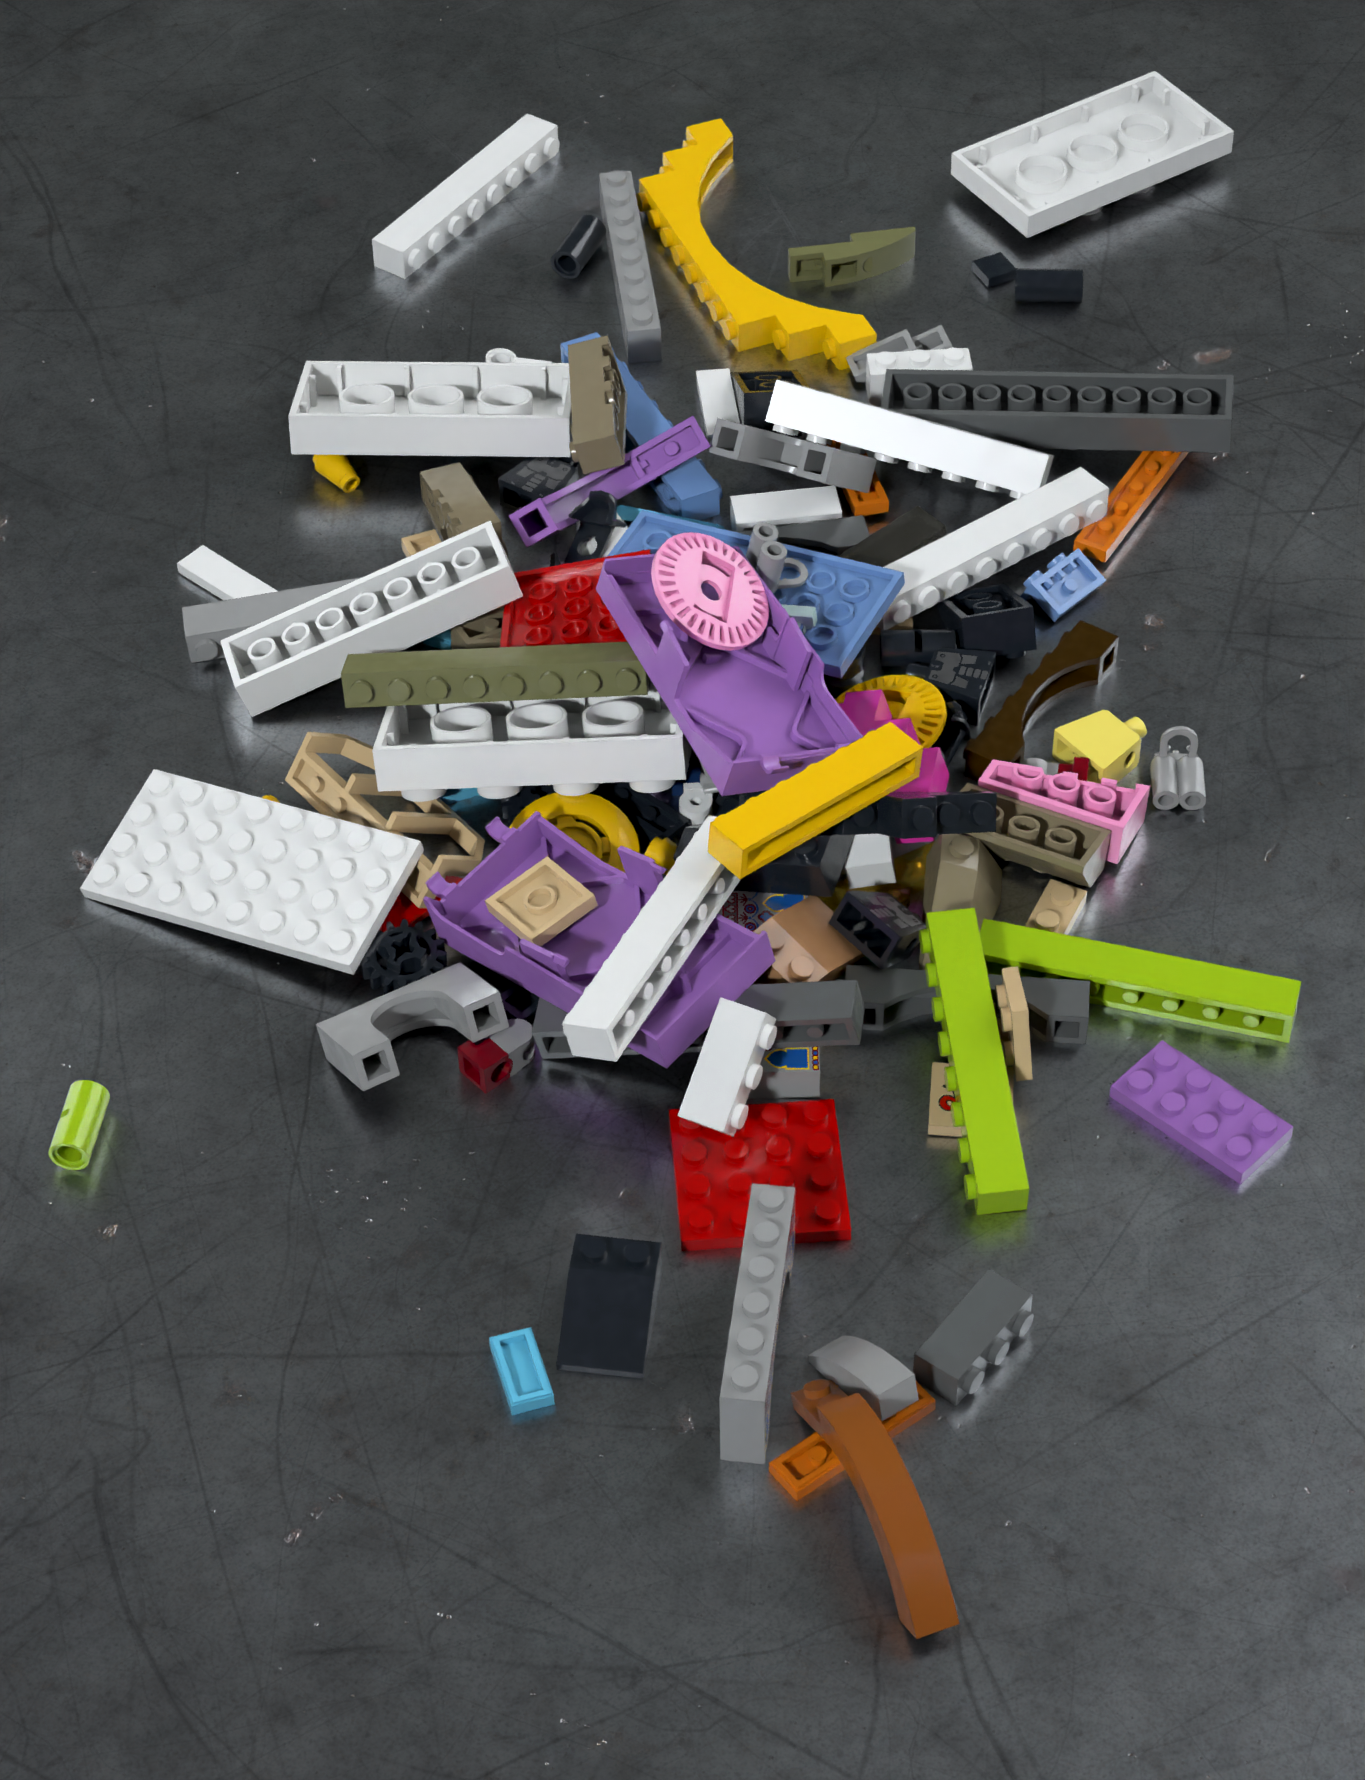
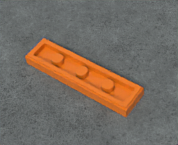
[769,1381,936,1501]

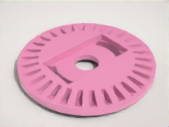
[651,532,769,651]

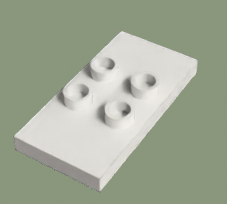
[951,71,1234,238]

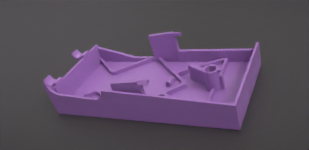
[596,546,874,796]
[423,811,776,1069]

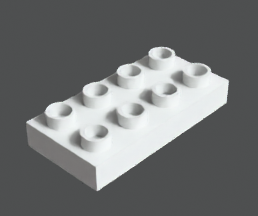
[372,680,692,802]

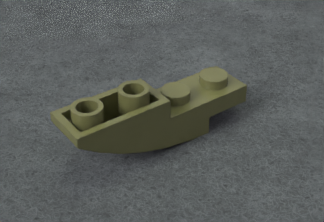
[788,227,916,287]

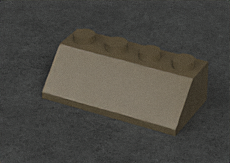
[960,783,1111,888]

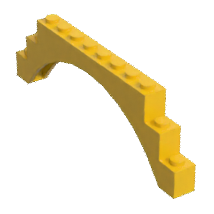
[636,118,877,371]

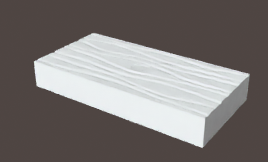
[288,361,573,457]

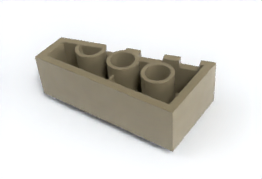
[568,335,627,474]
[420,462,508,558]

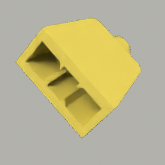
[1052,710,1147,784]

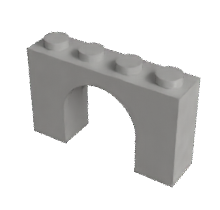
[709,418,877,493]
[316,962,509,1091]

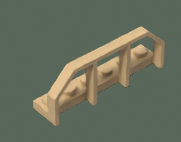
[285,732,485,908]

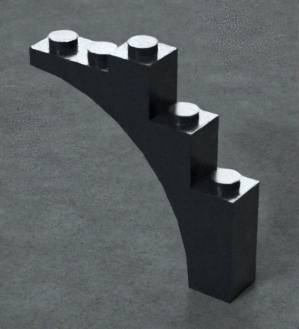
[739,790,997,839]

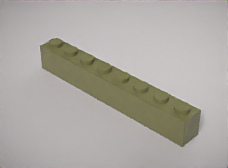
[341,642,651,708]

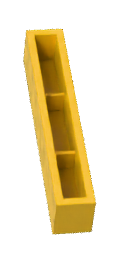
[708,722,923,879]

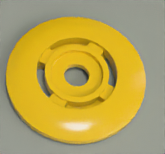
[835,675,947,748]
[509,792,640,873]

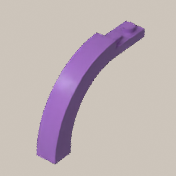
[509,416,711,548]

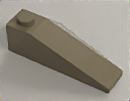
[918,834,1003,970]

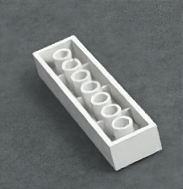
[765,380,1054,499]
[220,521,523,717]

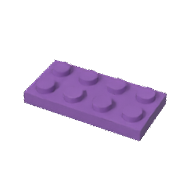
[1109,1040,1294,1185]

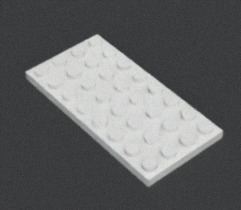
[80,769,424,975]

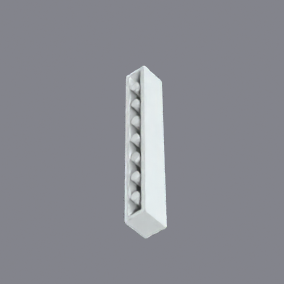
[372,113,560,279]
[877,467,1109,630]
[562,816,741,1062]

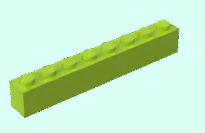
[919,908,1029,1215]
[980,919,1301,1043]

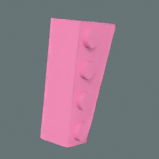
[978,759,1150,864]

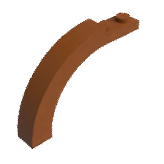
[790,1380,960,1639]

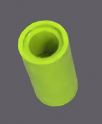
[48,1080,110,1170]

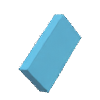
[489,1327,555,1415]

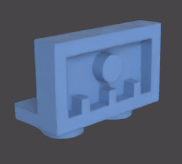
[1020,548,1106,622]

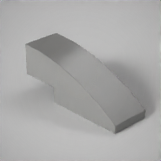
[846,324,952,382]
[808,1335,919,1421]

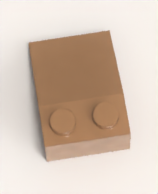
[753,896,865,984]

